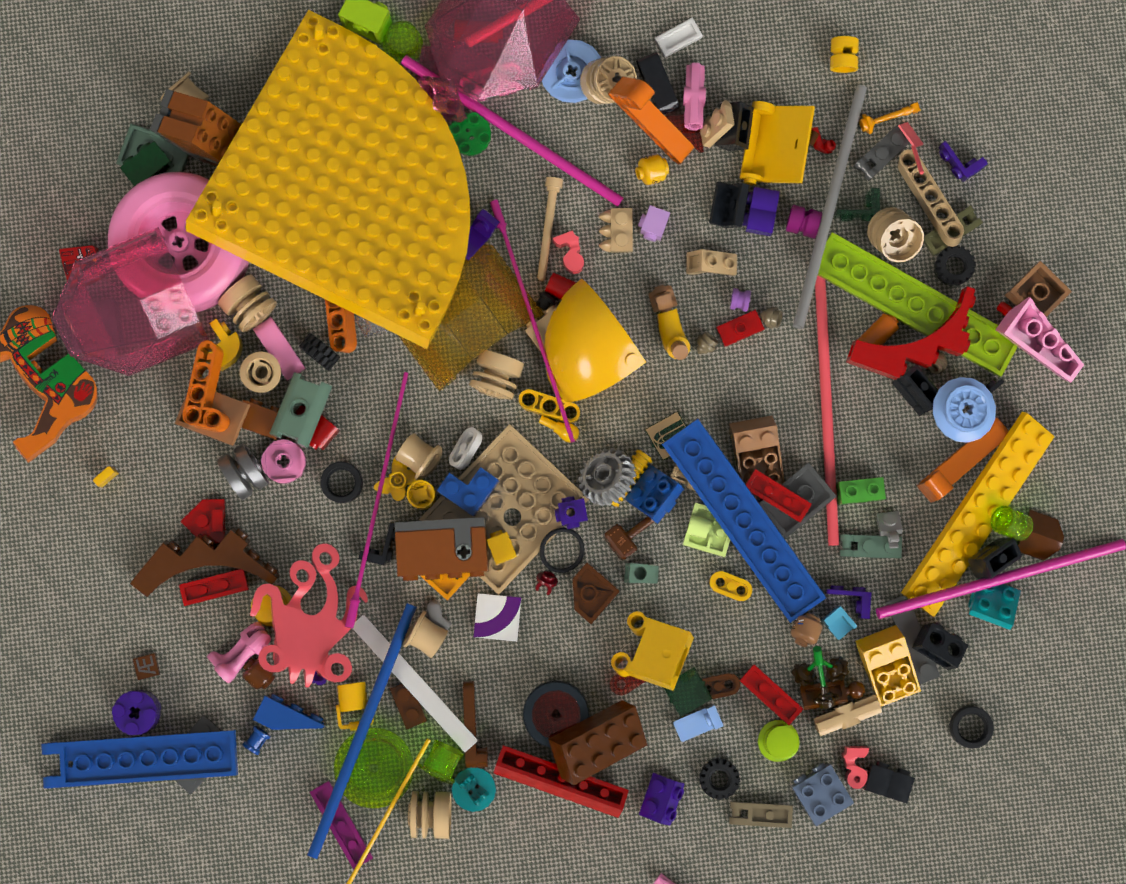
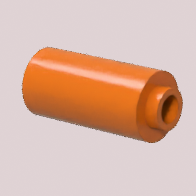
[857,313,899,345]

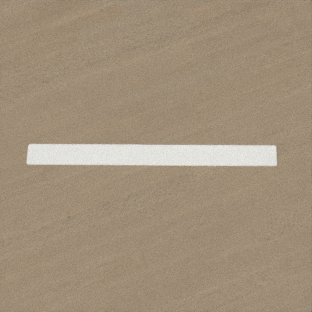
[353,615,477,752]

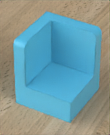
[821,606,857,640]

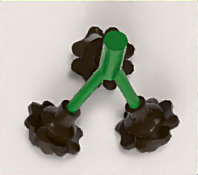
[791,646,849,709]

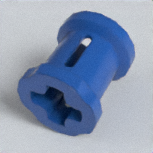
[242,726,271,755]

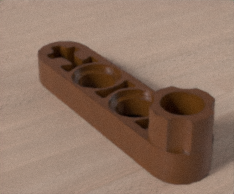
[463,681,488,768]

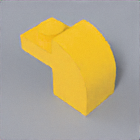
[209,319,243,372]

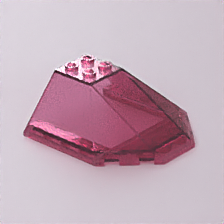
[425,0,580,102]
[52,227,210,376]

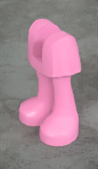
[207,622,271,683]

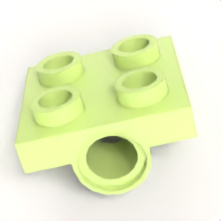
[683,503,730,558]

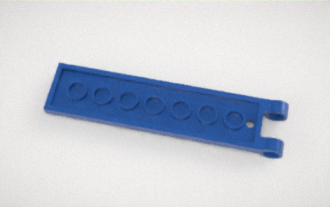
[41,730,238,789]

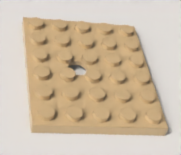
[419,424,589,595]

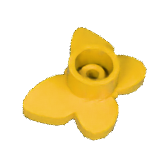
[374,456,416,501]

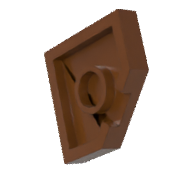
[572,563,620,624]

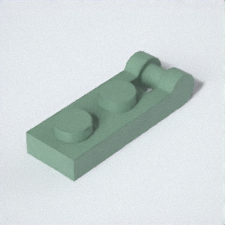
[840,534,902,559]

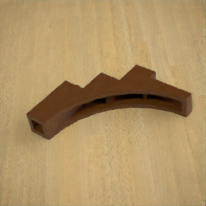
[130,527,280,597]

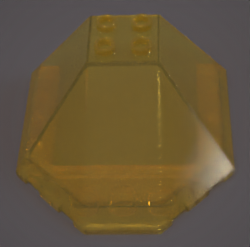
[398,244,544,391]

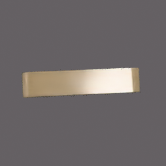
[898,149,964,247]

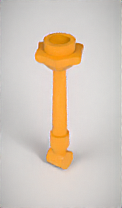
[859,102,921,134]

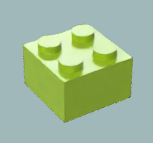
[338,0,392,45]

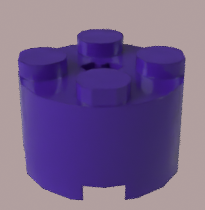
[112,690,161,735]

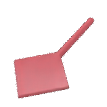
[898,122,924,175]

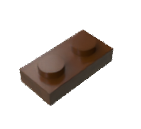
[390,684,427,730]

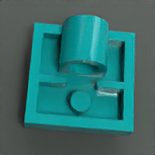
[968,579,1021,630]

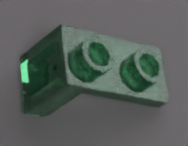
[834,188,880,222]

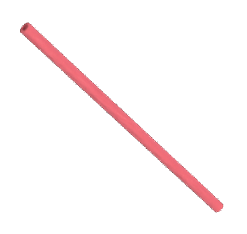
[815,276,839,546]

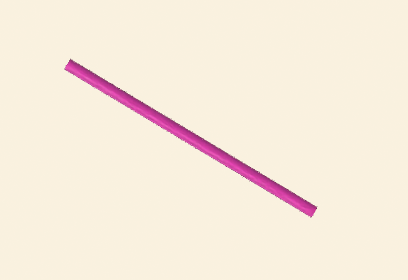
[401,55,623,207]
[876,539,1126,619]

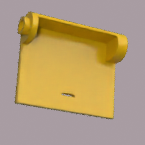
[740,101,815,186]

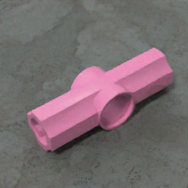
[683,63,706,131]

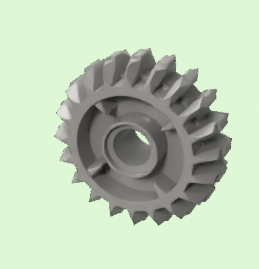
[578,448,637,507]

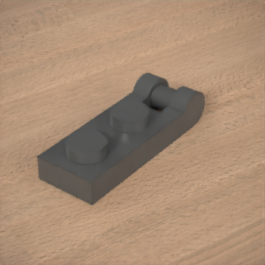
[854,125,910,181]

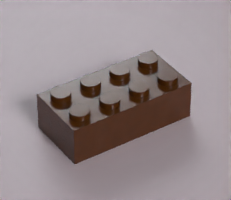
[548,700,647,785]

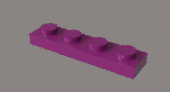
[309,780,374,870]

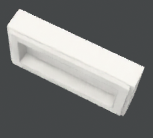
[655,18,703,58]

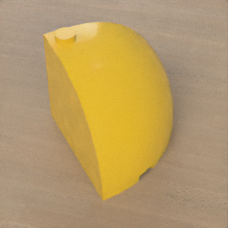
[544,279,646,402]

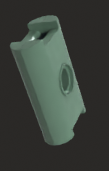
[269,372,332,448]

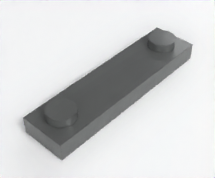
[885,595,940,684]

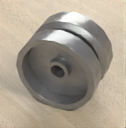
[217,443,269,500]

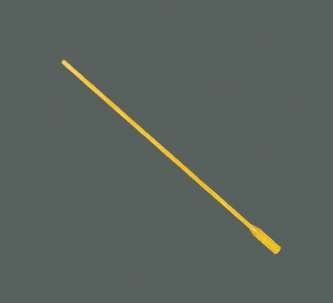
[346,738,431,884]

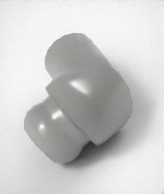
[427,600,451,630]

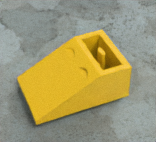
[855,625,921,707]

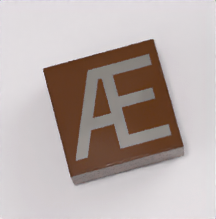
[133,653,161,680]

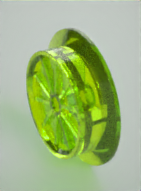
[334,728,414,809]

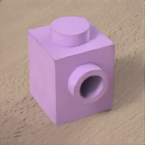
[638,205,670,242]

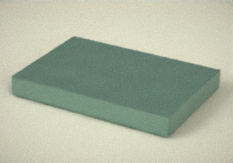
[116,124,189,173]

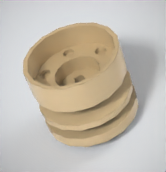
[580,56,637,104]
[867,207,924,263]
[218,274,277,333]
[469,350,524,400]
[408,791,451,839]

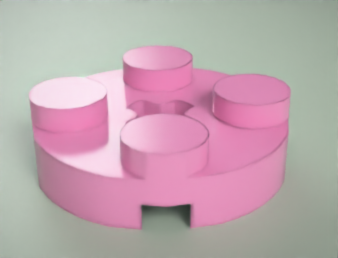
[261,439,306,484]

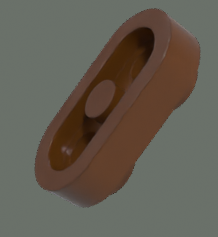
[696,673,740,700]

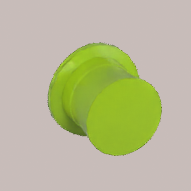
[758,720,800,762]

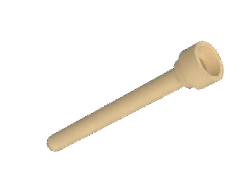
[537,177,563,281]

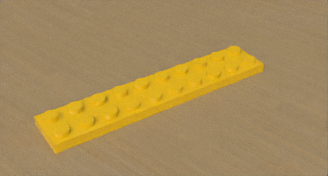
[901,411,1055,617]

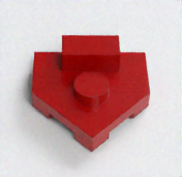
[180,499,226,543]

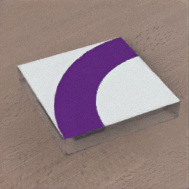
[473,593,522,642]

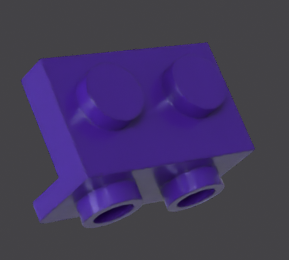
[639,773,685,826]

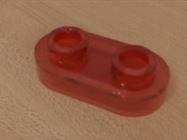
[610,674,646,695]

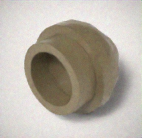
[759,307,783,329]
[696,332,718,354]
[927,352,948,374]

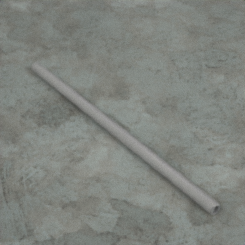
[793,85,867,329]

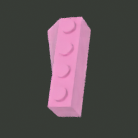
[996,297,1084,383]

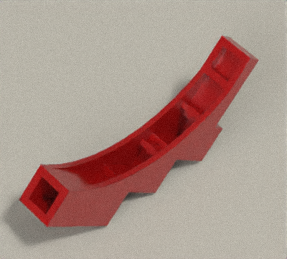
[846,286,976,380]

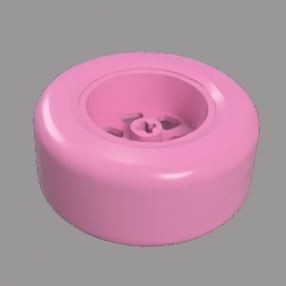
[108,172,249,314]

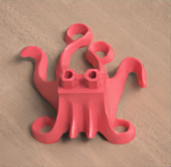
[250,544,368,687]

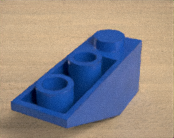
[253,693,327,730]

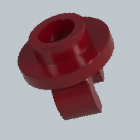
[535,571,558,595]

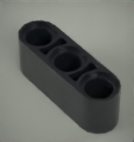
[636,52,679,115]

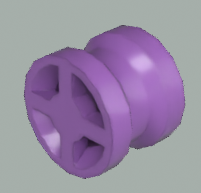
[730,288,751,312]

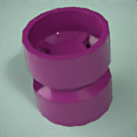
[785,204,822,239]

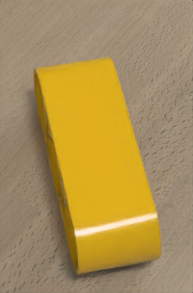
[519,389,580,424]

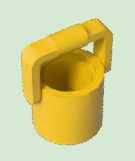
[336,682,374,731]

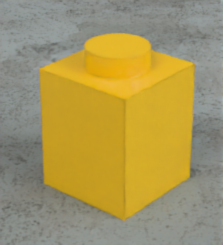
[487,530,517,565]

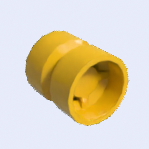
[830,36,859,73]
[407,480,437,510]

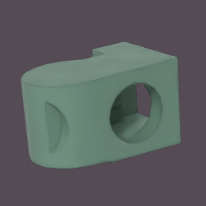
[624,563,659,584]

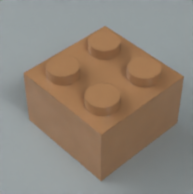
[1005,261,1072,317]

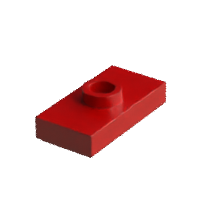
[716,310,765,348]

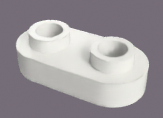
[449,427,482,470]

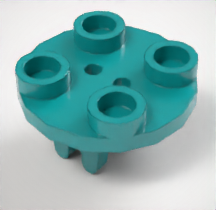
[452,768,496,812]

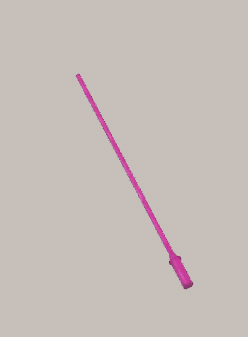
[490,200,575,443]
[345,372,408,629]

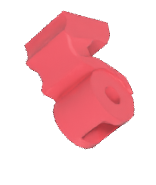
[552,230,584,274]
[841,746,869,789]

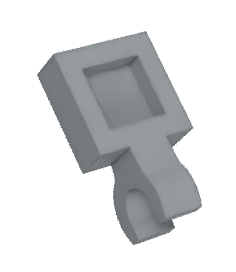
[876,511,903,549]

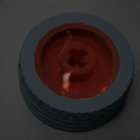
[523,680,590,747]

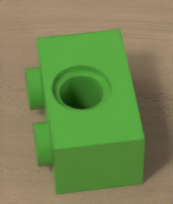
[836,477,886,505]

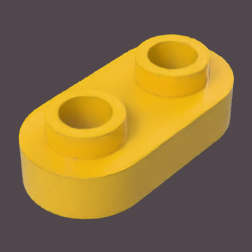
[709,571,752,601]

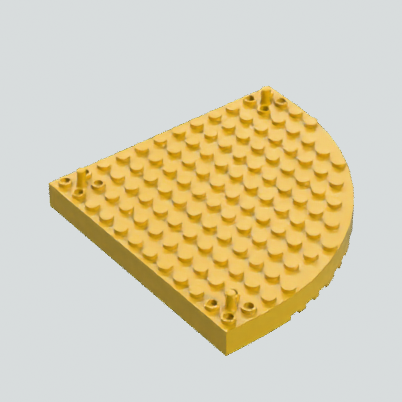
[186,10,470,349]

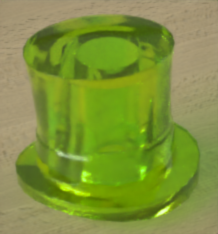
[383,21,423,65]
[417,739,464,784]

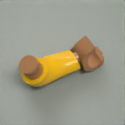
[648,285,690,360]

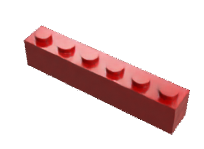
[493,745,629,818]

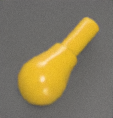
[539,415,580,443]

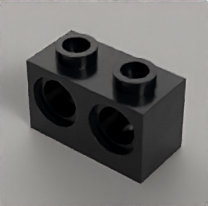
[912,622,968,670]

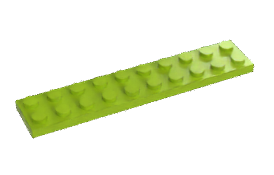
[818,232,1018,377]

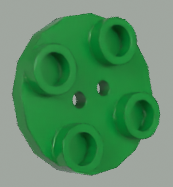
[449,112,491,156]

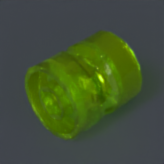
[991,506,1033,541]

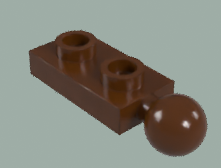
[800,680,865,710]

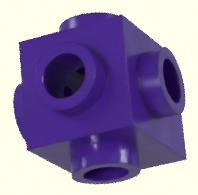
[554,496,588,529]

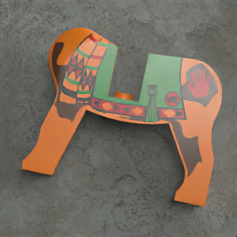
[0,305,98,463]

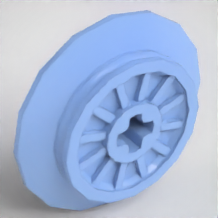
[540,39,601,103]
[933,377,996,443]

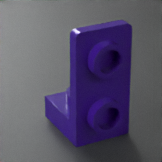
[938,141,988,182]
[466,209,500,260]
[825,585,871,619]

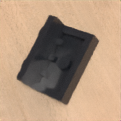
[709,181,749,229]

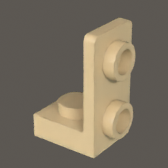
[686,249,737,276]

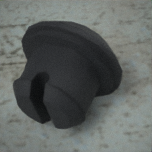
[536,292,555,311]

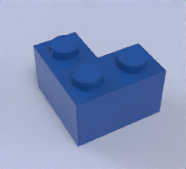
[437,467,499,517]

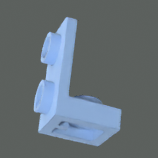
[673,705,723,742]

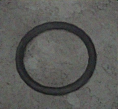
[540,527,585,573]

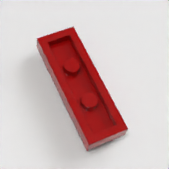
[746,469,812,523]
[179,569,249,606]
[740,664,803,725]

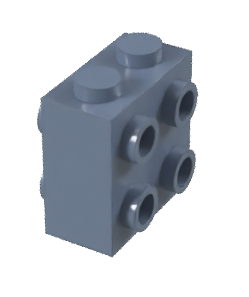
[791,762,854,826]

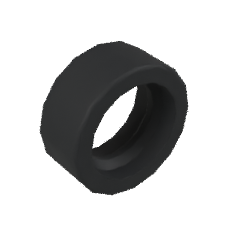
[320,462,363,503]
[949,706,994,749]

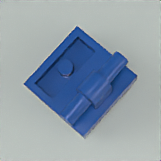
[624,464,684,524]

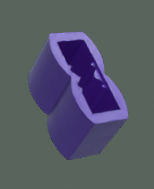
[742,187,780,236]

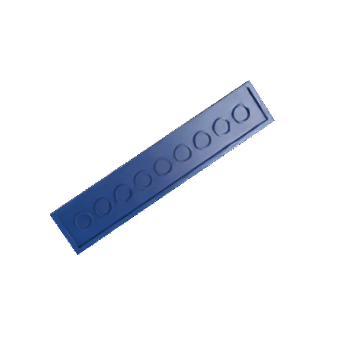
[662,418,826,623]

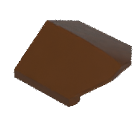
[1017,510,1064,561]

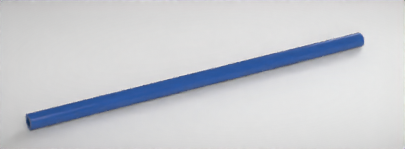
[307,603,417,859]

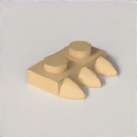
[700,100,734,148]
[599,208,633,253]

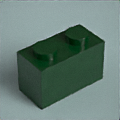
[120,141,174,186]

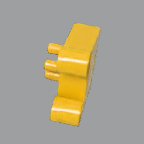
[611,611,694,691]

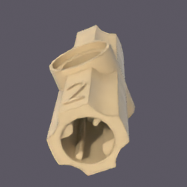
[813,694,882,736]

